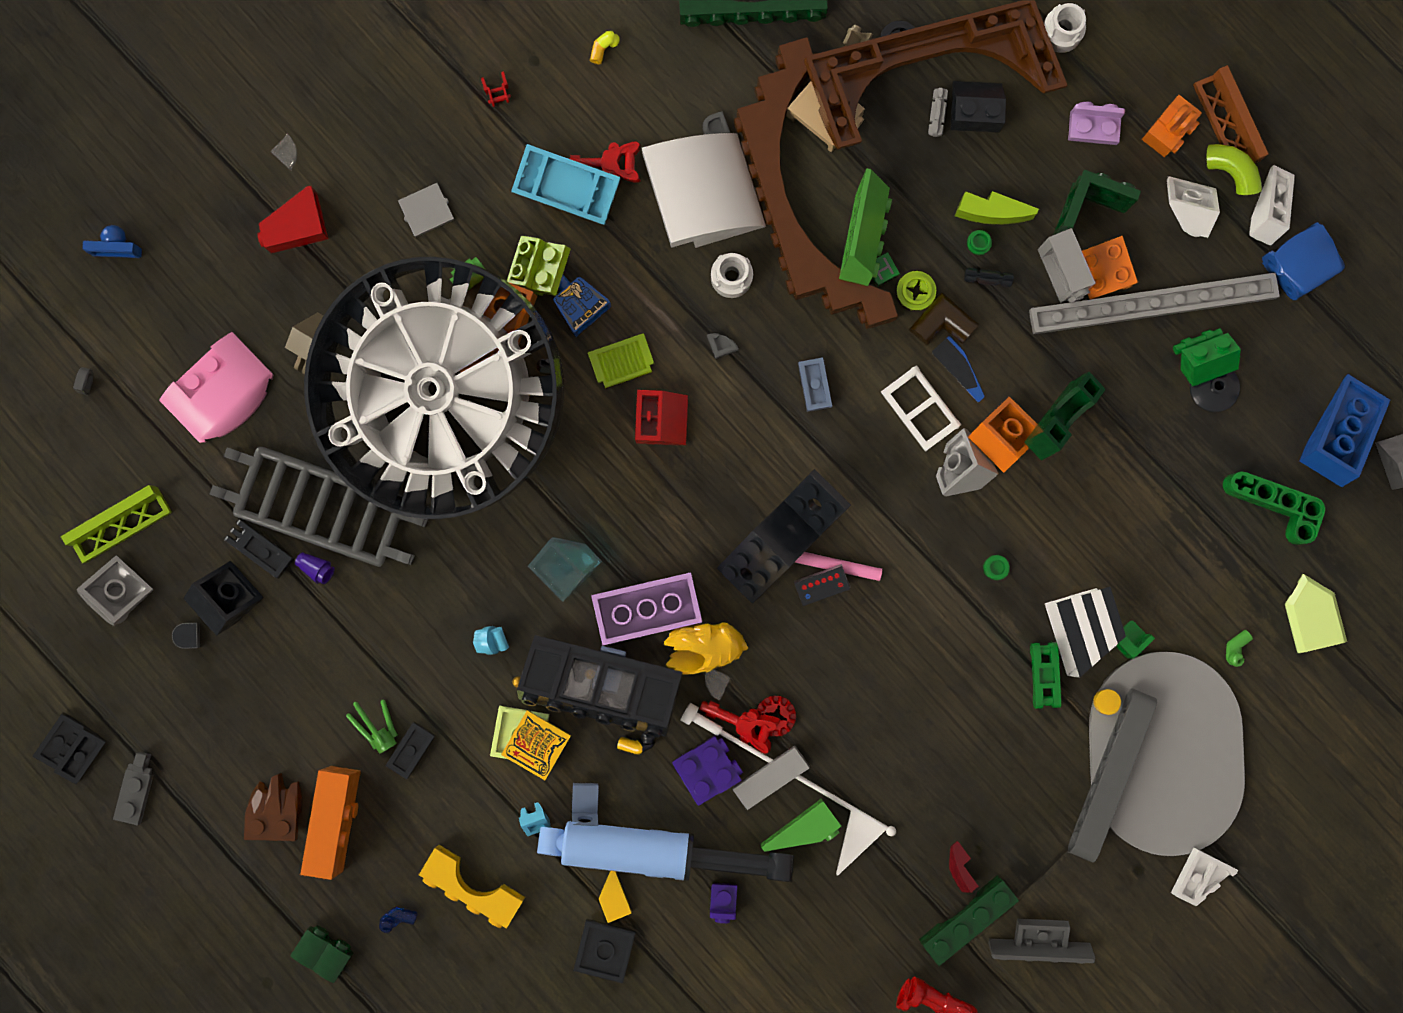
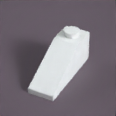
[1249,165,1295,246]

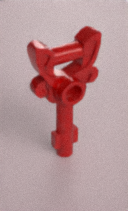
[568,142,641,182]
[700,701,781,754]

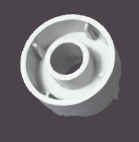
[1043,3,1086,53]
[711,253,753,298]

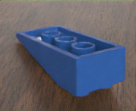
[1299,374,1390,487]

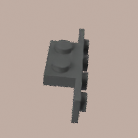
[988,919,1095,964]

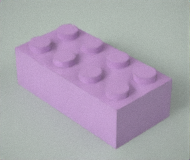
[591,573,702,645]

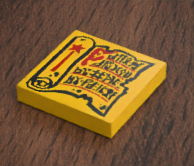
[501,710,571,780]

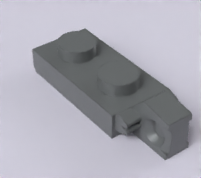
[113,752,154,825]

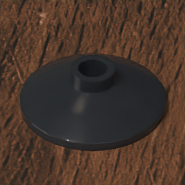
[1190,371,1240,412]

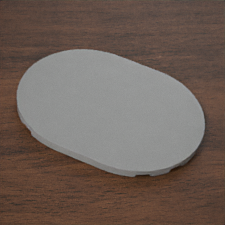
[1089,652,1245,856]

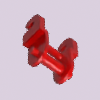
[481,71,511,107]

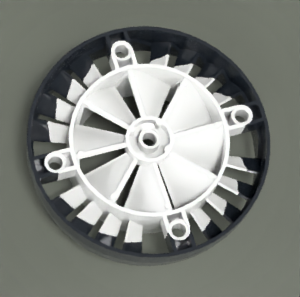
[304,257,564,519]

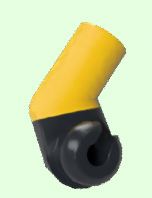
[617,732,655,754]

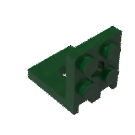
[1053,169,1141,235]

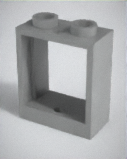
[1038,228,1096,303]

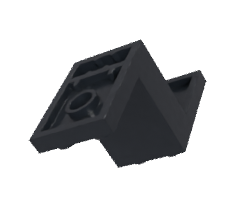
[717,469,851,603]

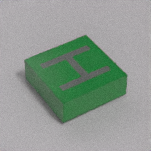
[872,252,900,287]

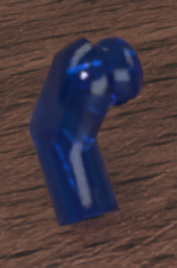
[379,907,417,933]

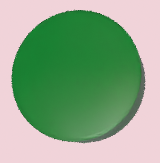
[983,555,1010,580]

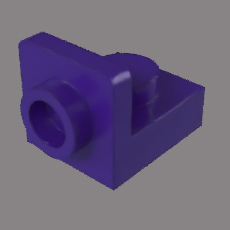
[710,883,737,923]

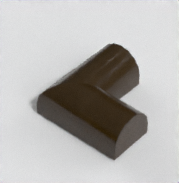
[909,292,979,346]

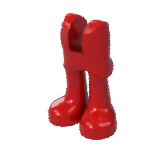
[896,976,978,1013]

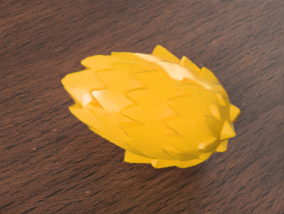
[664,622,748,675]

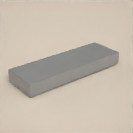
[733,746,810,810]

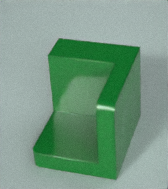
[1116,621,1155,659]

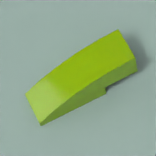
[955,191,1039,224]

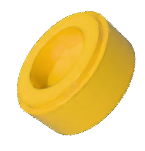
[1093,689,1121,715]

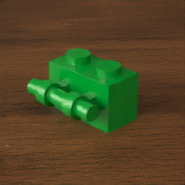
[1173,328,1241,387]

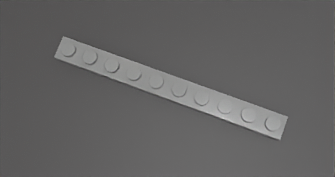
[1029,273,1280,334]

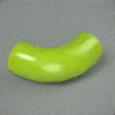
[1207,144,1262,195]

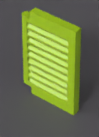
[588,333,654,388]

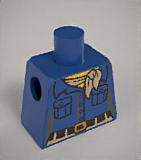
[553,275,611,337]

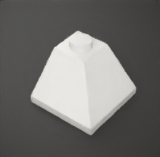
[1167,176,1220,238]

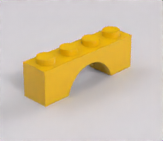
[419,845,525,929]

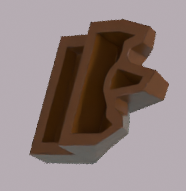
[244,773,302,841]

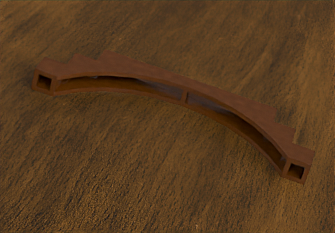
[734,37,898,329]

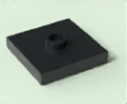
[573,919,636,983]

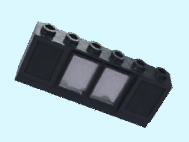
[517,635,682,738]

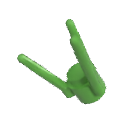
[346,700,398,754]

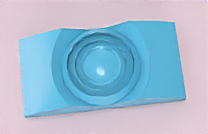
[511,144,621,225]

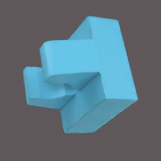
[519,802,552,836]

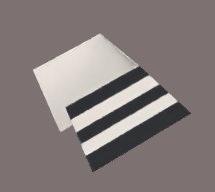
[1045,587,1126,678]

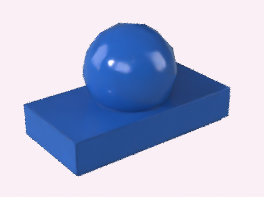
[83,225,142,258]

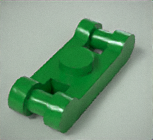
[1030,642,1061,709]

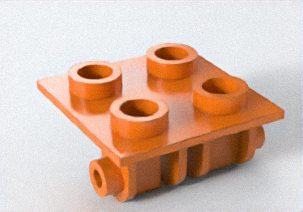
[1082,236,1138,300]

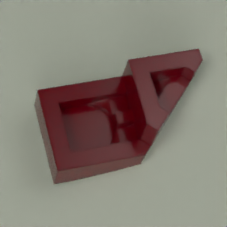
[949,841,979,893]

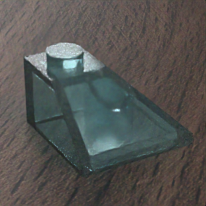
[528,537,602,602]

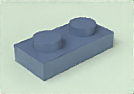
[798,358,832,412]

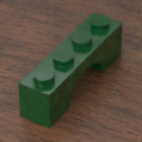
[1024,371,1106,460]
[918,876,1019,966]

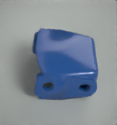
[1262,222,1345,300]

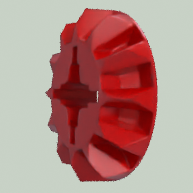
[757,696,796,736]

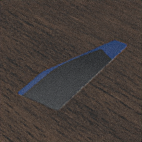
[932,336,984,402]

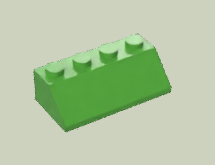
[839,168,892,286]

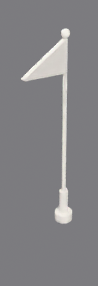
[680,703,896,875]

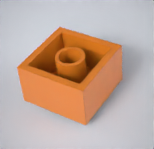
[968,397,1038,473]

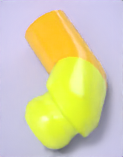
[590,31,620,64]

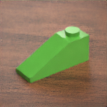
[761,799,841,852]

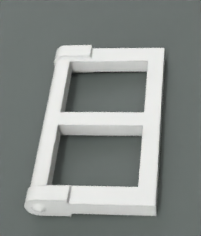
[881,365,961,451]

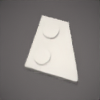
[1171,848,1238,906]

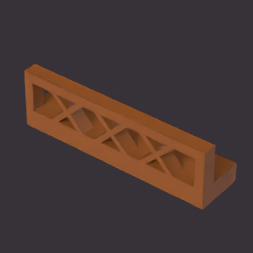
[1193,65,1268,163]

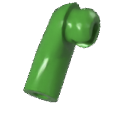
[1226,630,1253,667]

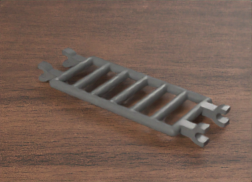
[209,446,428,567]

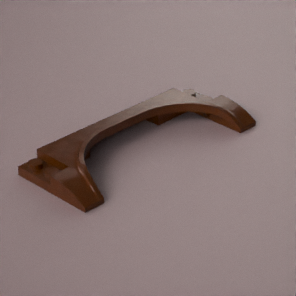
[804,0,1067,150]

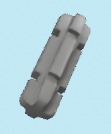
[928,88,948,137]

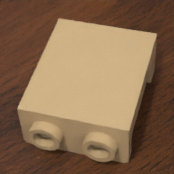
[786,81,865,152]

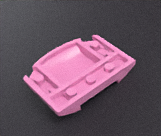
[159,332,274,443]

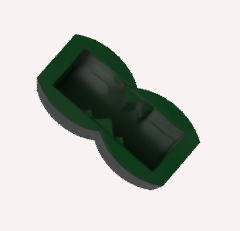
[290,925,354,983]

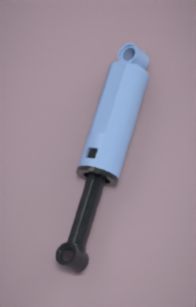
[537,821,795,882]

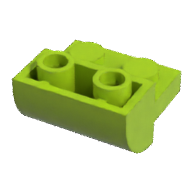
[507,236,571,296]

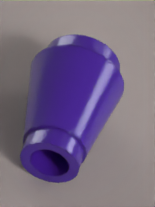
[295,552,334,584]

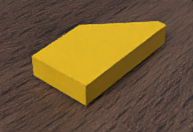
[599,871,632,923]

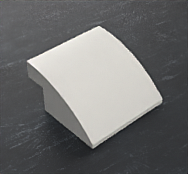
[642,133,766,248]

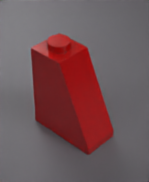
[257,186,328,253]

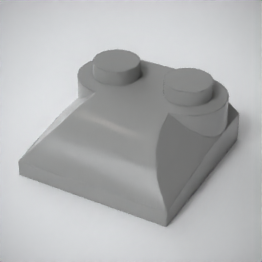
[77,556,153,626]

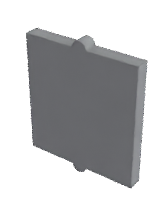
[398,183,454,238]

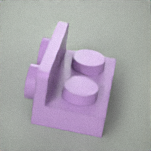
[1068,102,1125,145]

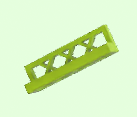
[61,485,172,564]

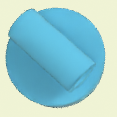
[473,626,509,655]

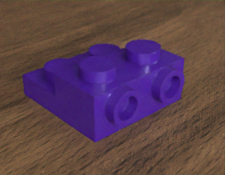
[672,735,743,806]

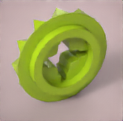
[897,271,936,310]

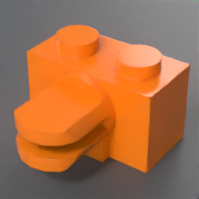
[1141,95,1202,158]

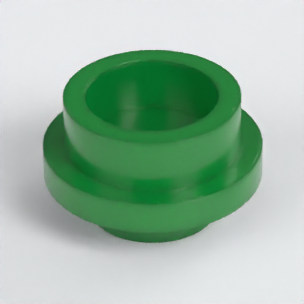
[967,230,992,255]

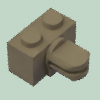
[285,312,339,374]

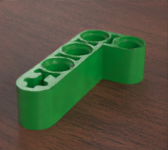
[1223,472,1325,545]

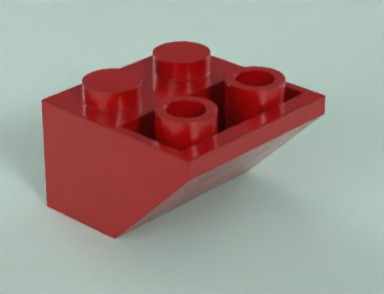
[635,390,688,445]

